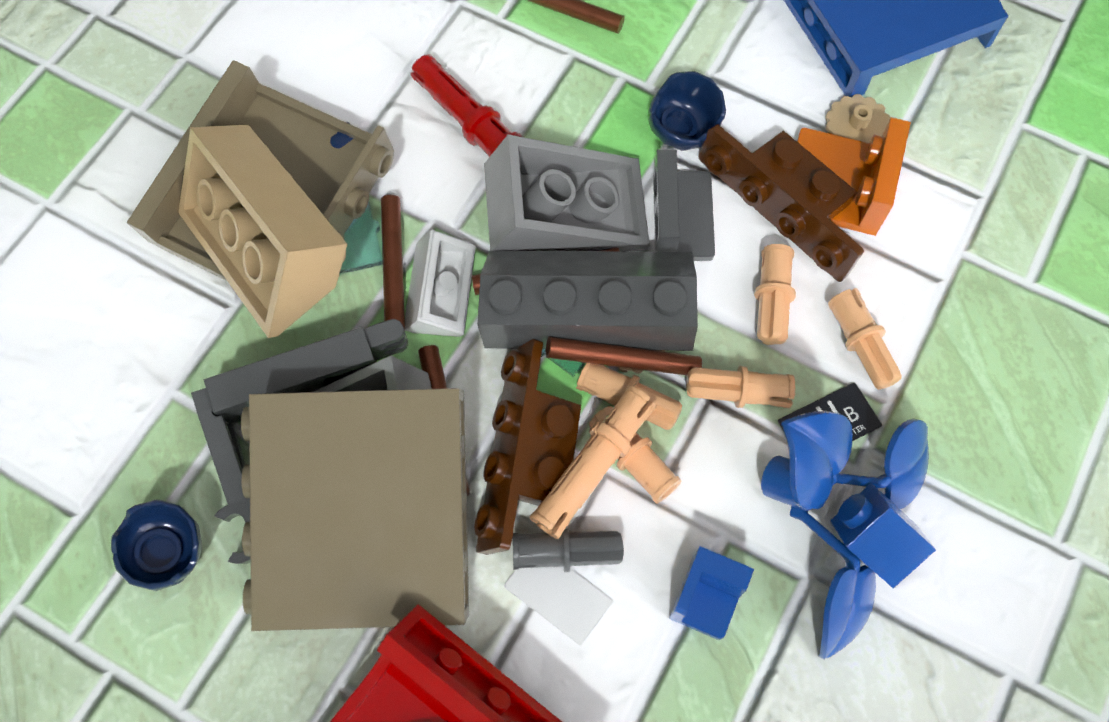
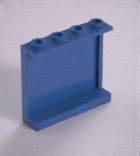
[784,0,1009,97]

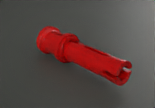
[411,54,525,157]

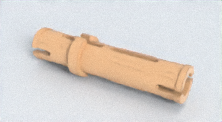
[529,386,657,539]

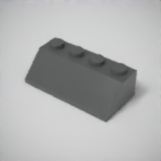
[477,251,698,351]

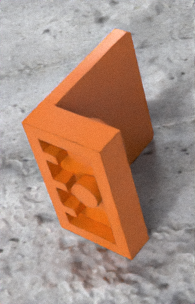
[797,117,911,236]

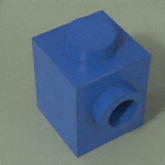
[830,483,936,589]

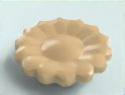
[825,94,891,143]

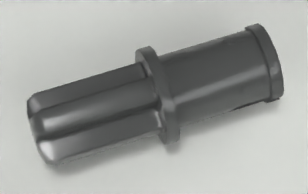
[512,527,624,572]

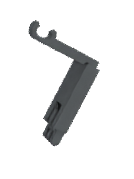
[191,319,408,564]

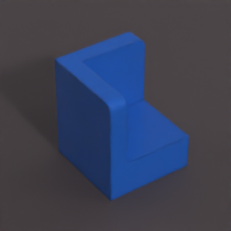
[669,546,754,640]

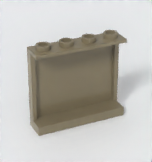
[126,60,394,281]
[241,388,469,631]

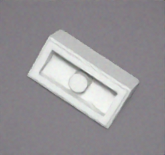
[405,229,476,337]

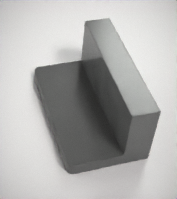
[653,149,715,261]

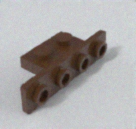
[699,124,864,282]
[474,339,581,555]

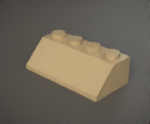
[178,125,347,338]

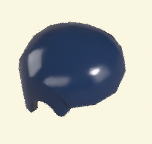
[648,71,726,152]
[111,499,202,591]

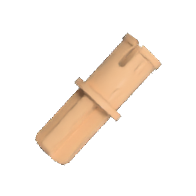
[754,244,796,345]
[828,288,902,390]
[576,363,682,430]
[686,366,795,408]
[589,406,682,504]

